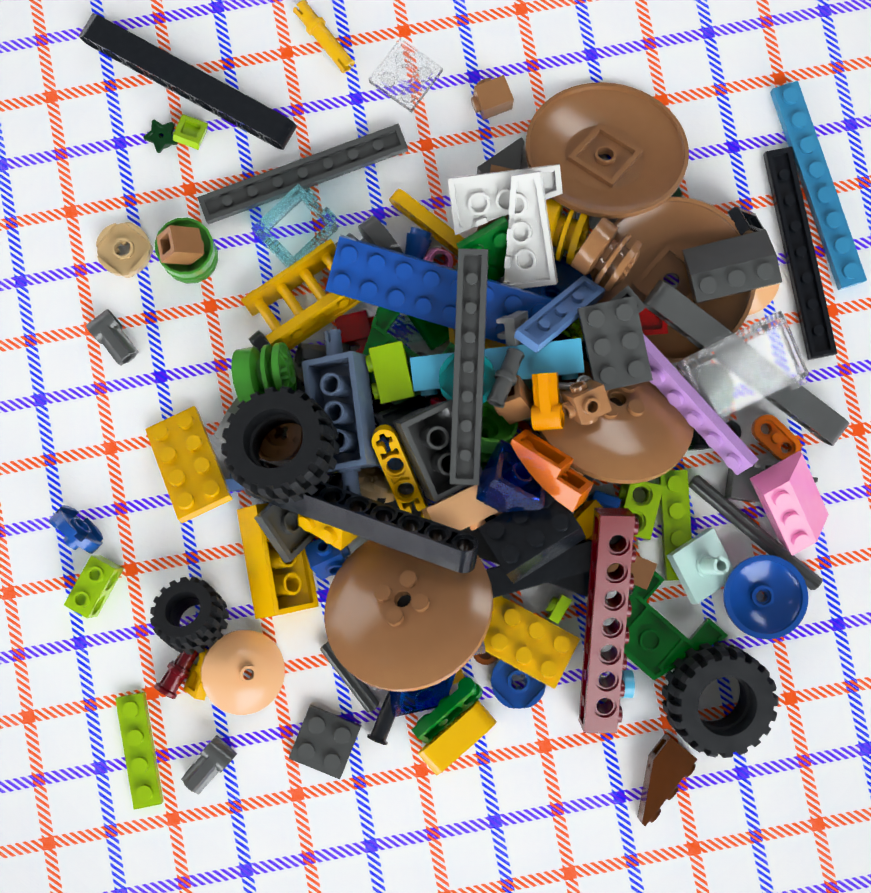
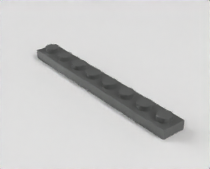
[197,123,408,225]
[450,249,489,485]

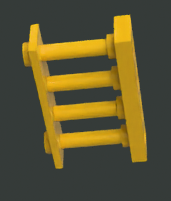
[240,239,362,350]

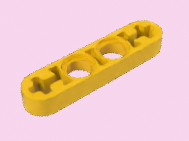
[389,188,465,257]
[371,425,428,518]

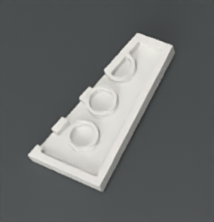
[503,171,558,289]

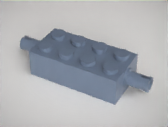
[302,329,381,496]

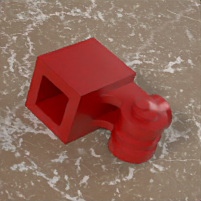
[335,310,374,354]

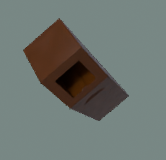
[637,733,697,827]

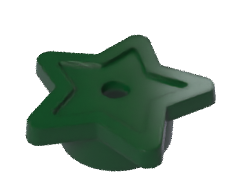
[143,119,178,153]

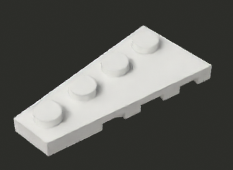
[448,164,563,235]

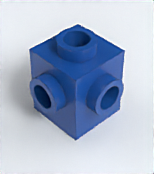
[305,538,351,580]

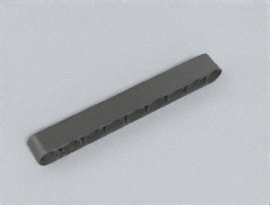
[643,280,850,446]

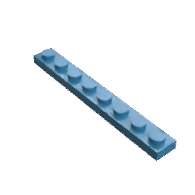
[770,81,867,290]

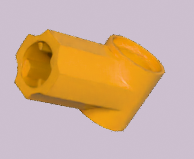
[531,372,565,431]

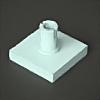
[666,528,734,604]

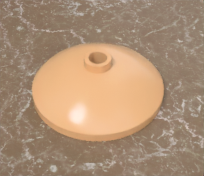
[201,630,285,715]

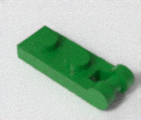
[411,677,483,744]

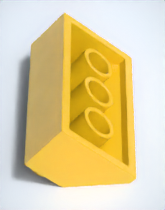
[237,503,319,619]

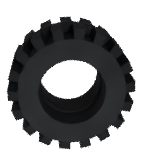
[150,577,229,654]

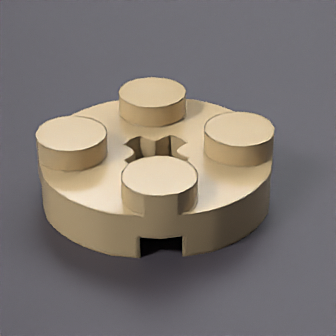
[96,222,153,278]
[358,466,401,503]

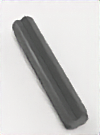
[320,641,379,713]

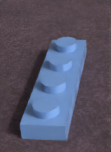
[514,275,605,353]

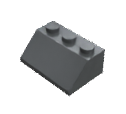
[682,229,782,304]
[393,399,486,502]

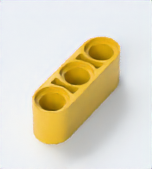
[418,700,497,776]

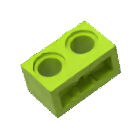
[618,482,664,540]
[64,555,124,619]

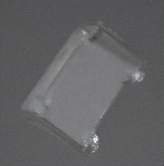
[676,311,810,423]

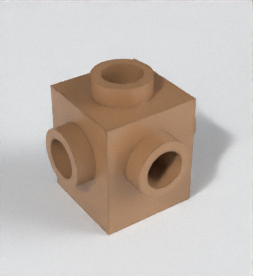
[561,379,612,425]

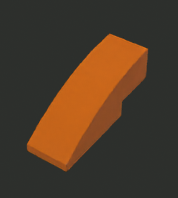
[510,429,594,512]

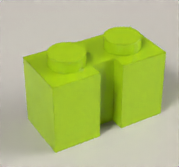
[365,341,415,404]

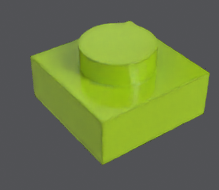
[173,114,208,150]
[545,594,572,624]

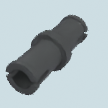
[487,348,525,408]

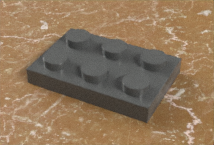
[577,296,653,391]

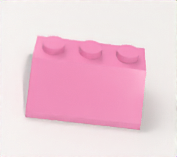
[750,451,829,555]

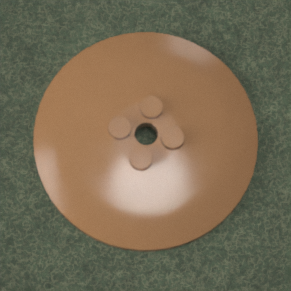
[525,82,689,219]
[590,197,756,363]
[531,341,694,484]
[324,540,493,692]

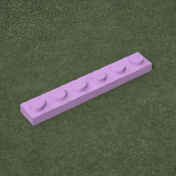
[643,333,759,475]

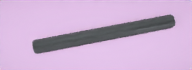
[688,475,823,590]

